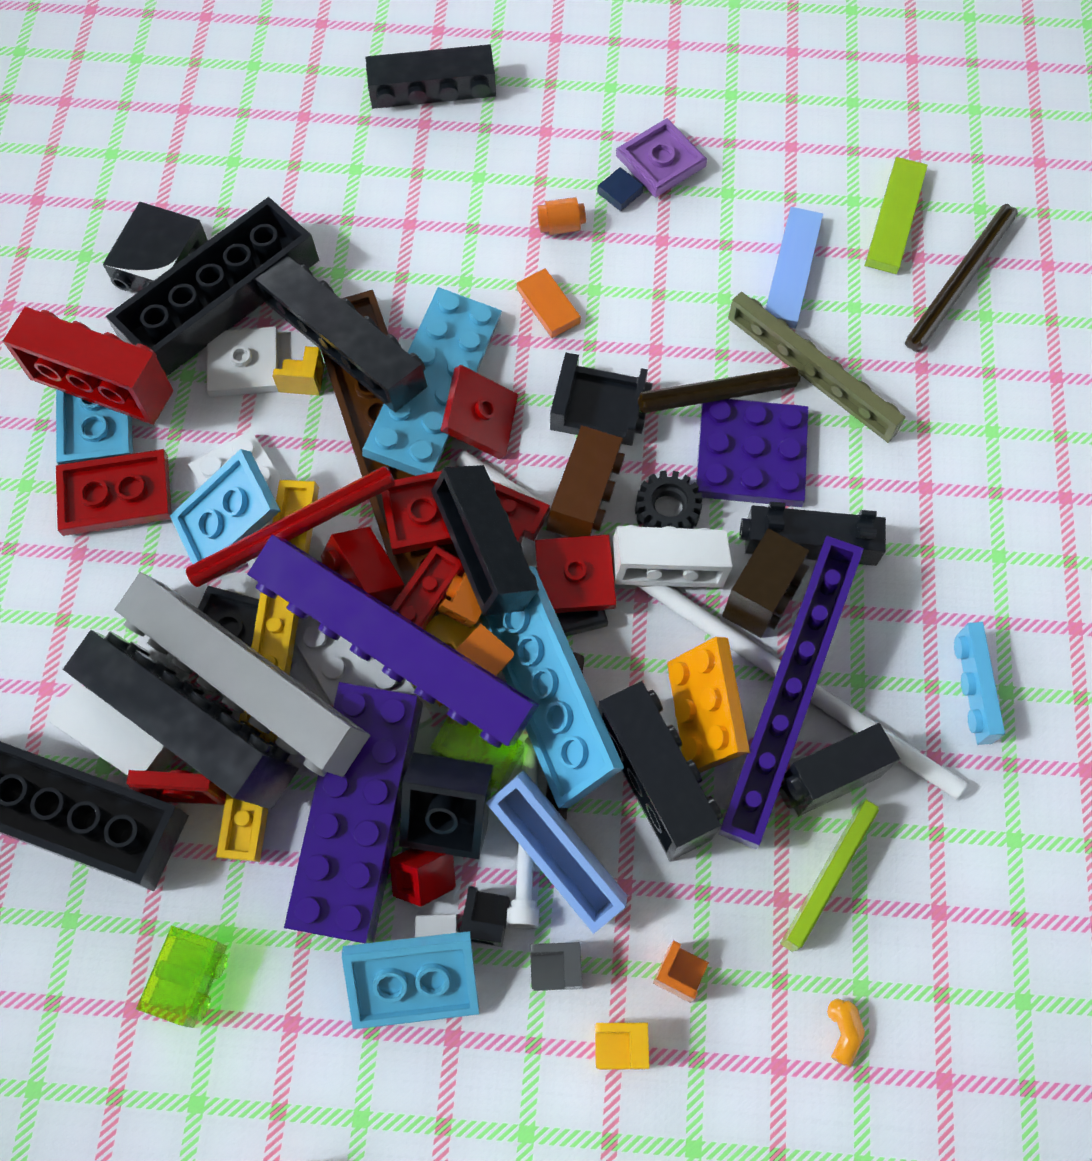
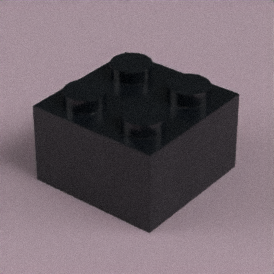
[399,752,494,860]

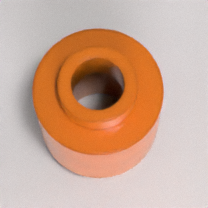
[537,197,586,235]

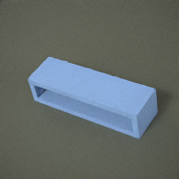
[486,770,628,934]

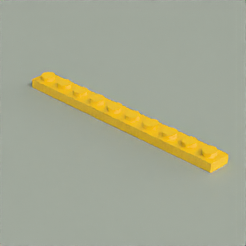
[216,480,319,862]

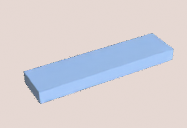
[765,207,823,329]

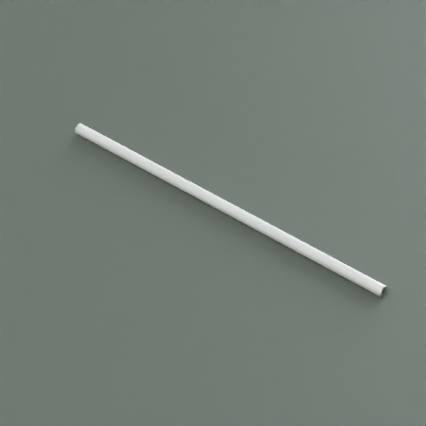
[456,451,967,799]

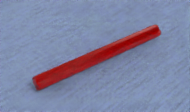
[185,466,395,587]

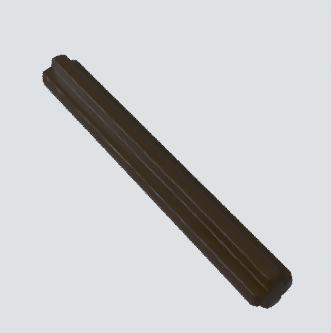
[638,367,801,413]

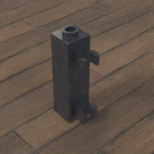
[739,502,886,566]

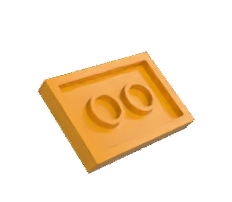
[667,636,750,773]

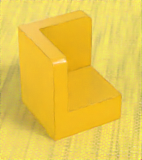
[272,346,325,396]
[595,1023,649,1070]

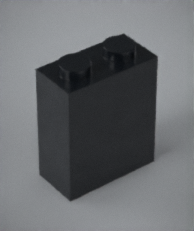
[779,723,900,817]

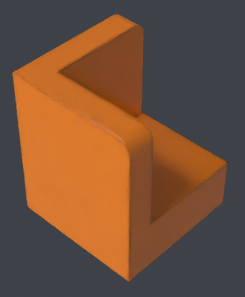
[456,623,514,676]
[653,940,709,1003]

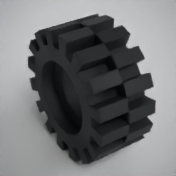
[635,470,703,529]

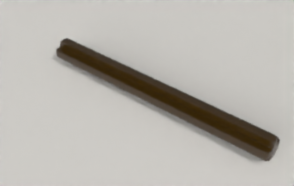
[905,204,1018,352]

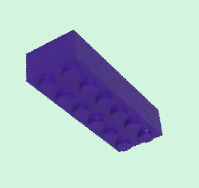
[284,682,423,944]

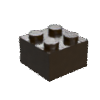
[722,528,809,638]

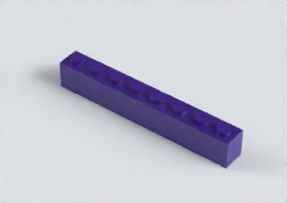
[247,535,540,748]
[718,536,864,849]

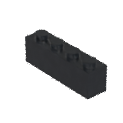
[365,44,496,109]
[431,465,539,616]

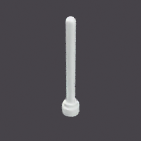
[506,737,540,929]

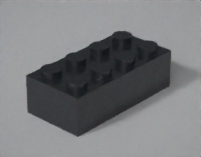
[598,681,722,861]

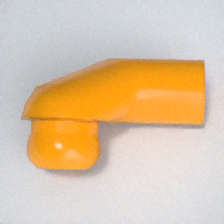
[827,998,865,1068]

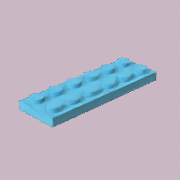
[362,287,502,476]
[480,566,624,808]

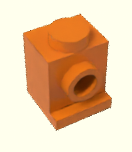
[437,573,482,628]

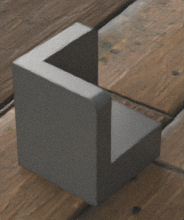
[530,942,582,991]

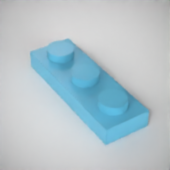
[954,622,1005,745]

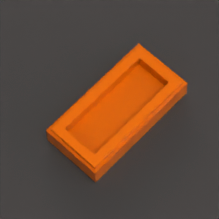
[517,268,581,338]

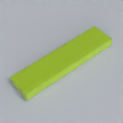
[864,157,928,274]
[780,800,879,952]

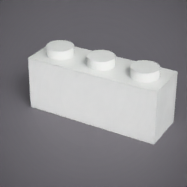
[611,525,732,588]
[45,681,176,776]

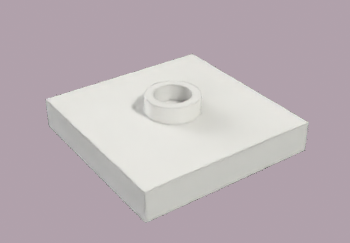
[207,326,279,397]

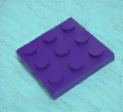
[696,399,808,507]

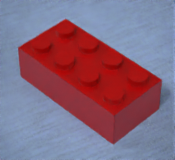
[2,306,174,425]

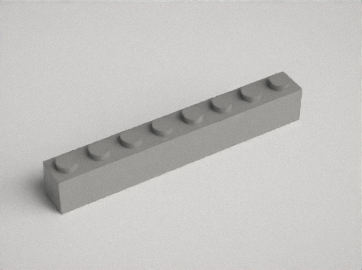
[114,572,370,777]

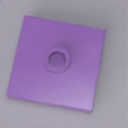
[616,118,707,198]

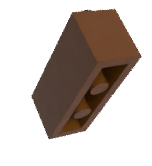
[546,425,625,537]

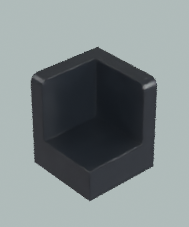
[460,886,510,947]

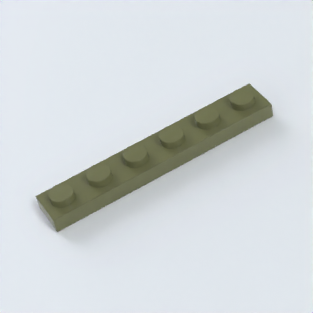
[728,291,905,443]

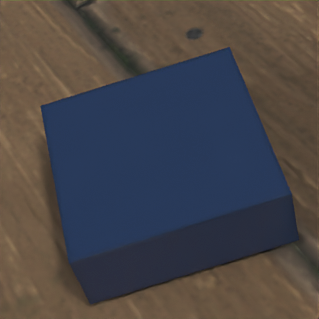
[597,167,644,211]

